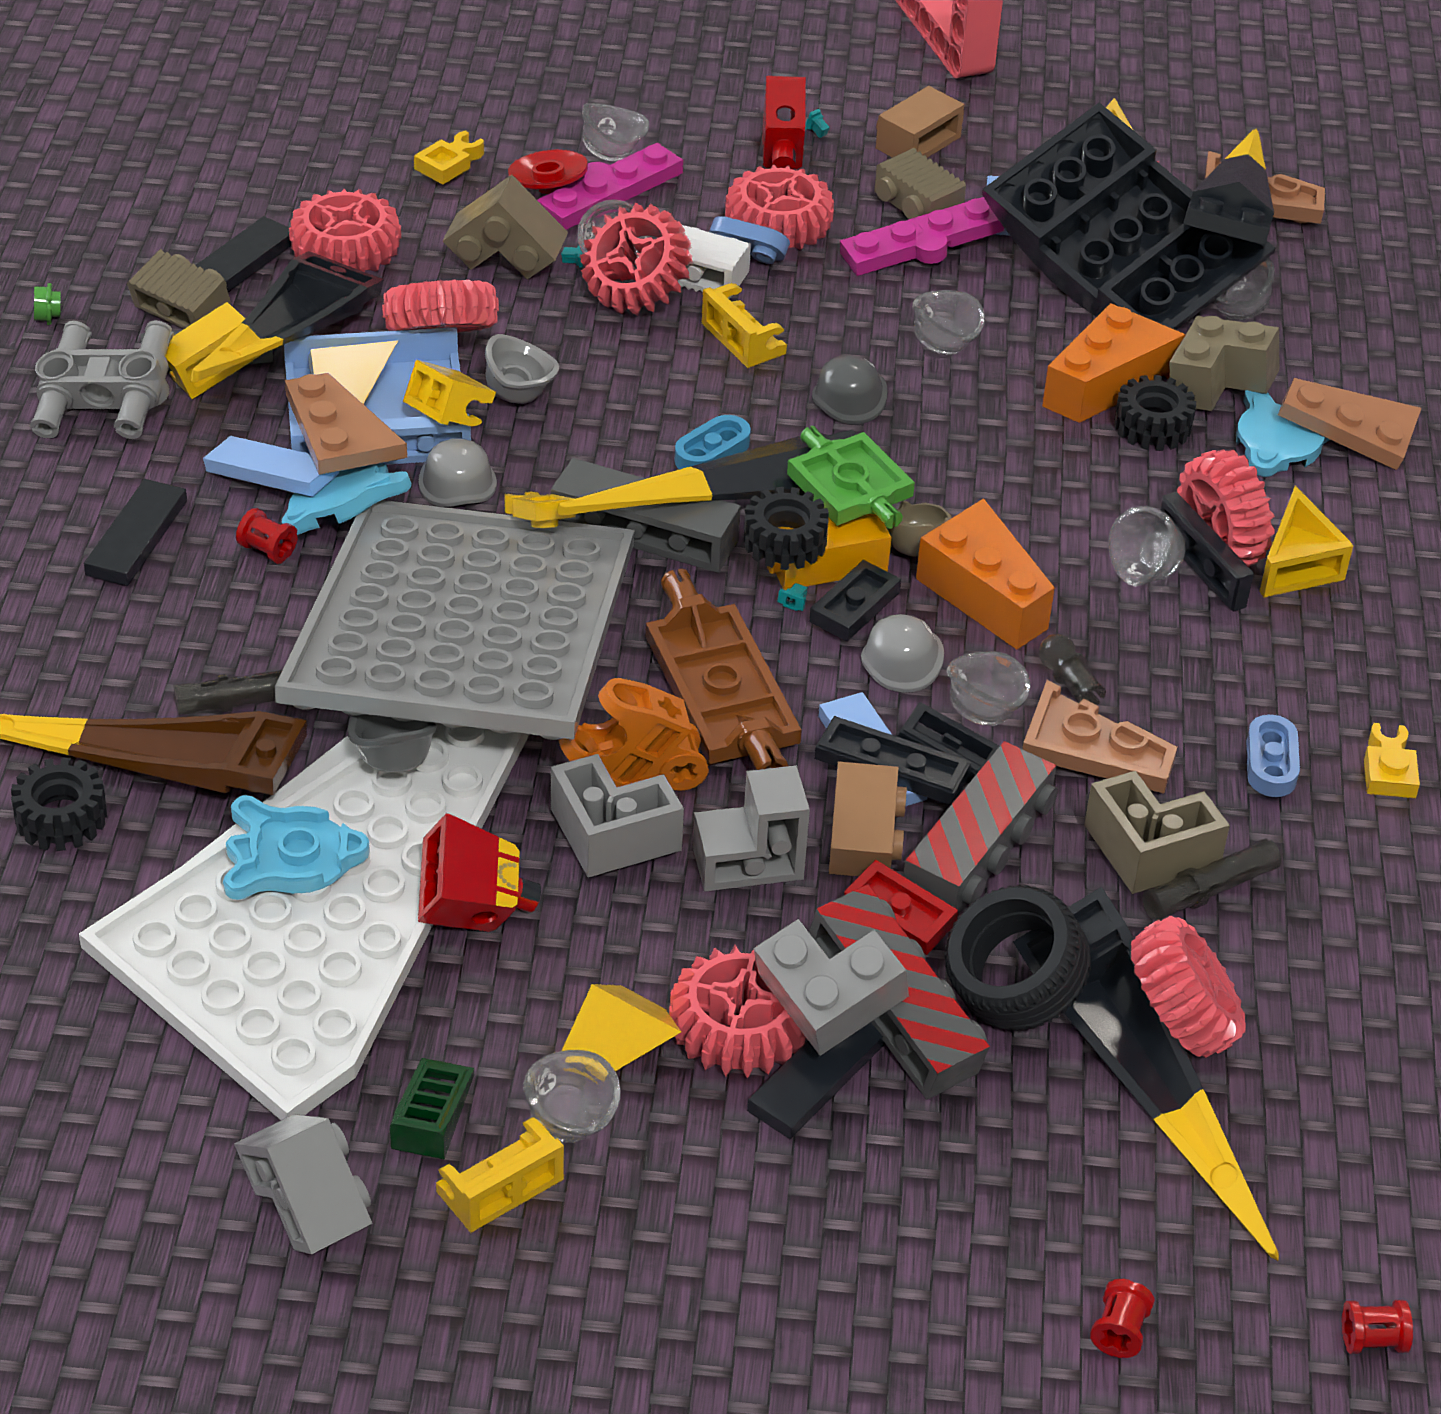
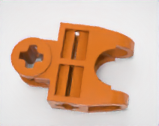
[559,678,709,791]

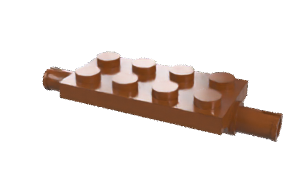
[645,569,801,770]

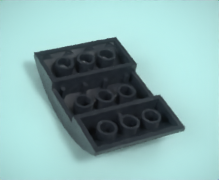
[982,102,1276,330]

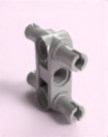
[30,320,174,439]

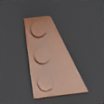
[1205,151,1325,224]
[285,372,407,475]
[1278,378,1421,470]
[1023,680,1177,793]

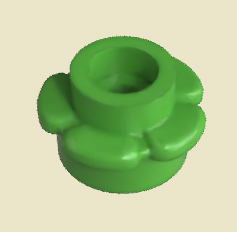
[34,283,61,325]

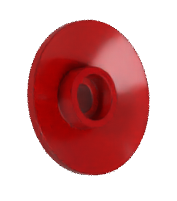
[508,150,588,194]

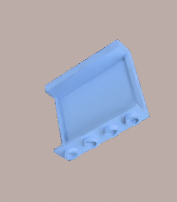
[284,327,471,466]

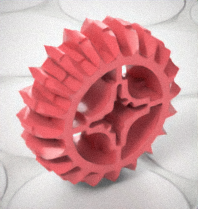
[725,165,834,250]
[289,189,401,272]
[580,203,693,316]
[382,280,499,333]
[1177,449,1275,567]
[1131,916,1246,1058]
[669,945,806,1079]

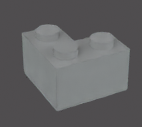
[551,754,684,878]
[693,765,810,891]
[753,919,909,1056]
[234,1115,372,1254]

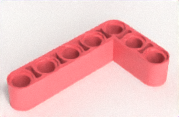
[895,0,1003,78]

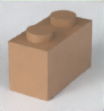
[876,86,965,158]
[829,762,907,876]

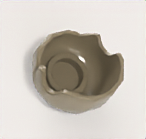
[886,500,952,557]

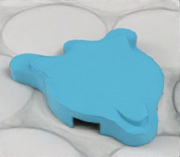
[1236,390,1330,477]
[282,463,412,535]
[223,795,370,900]

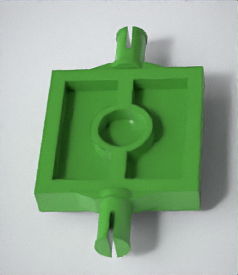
[787,426,915,529]

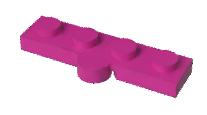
[537,143,683,230]
[840,197,1004,276]

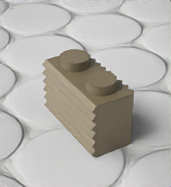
[874,148,966,219]
[127,249,231,329]

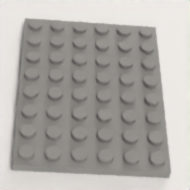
[275,500,635,740]

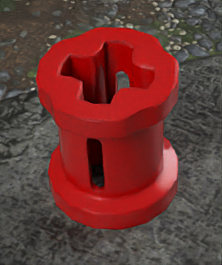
[236,508,298,564]
[1090,1279,1155,1358]
[1342,1300,1413,1354]

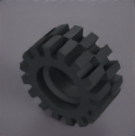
[1114,375,1196,451]
[743,487,829,570]
[11,757,107,851]

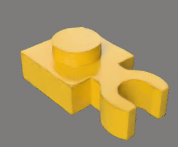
[414,131,484,184]
[504,492,576,528]
[1364,723,1420,798]

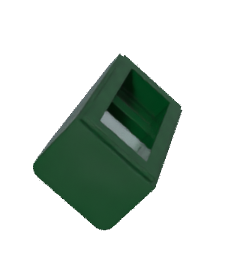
[390,1058,475,1160]

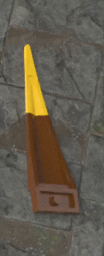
[0,711,307,795]

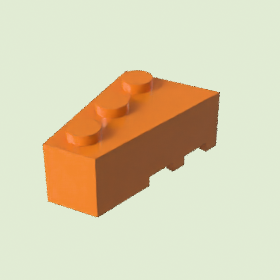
[1042,303,1186,423]
[916,498,1055,650]

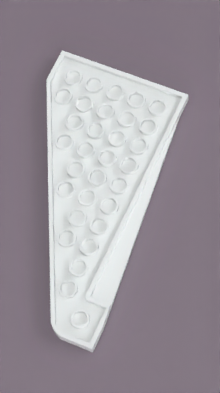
[79,723,529,1120]

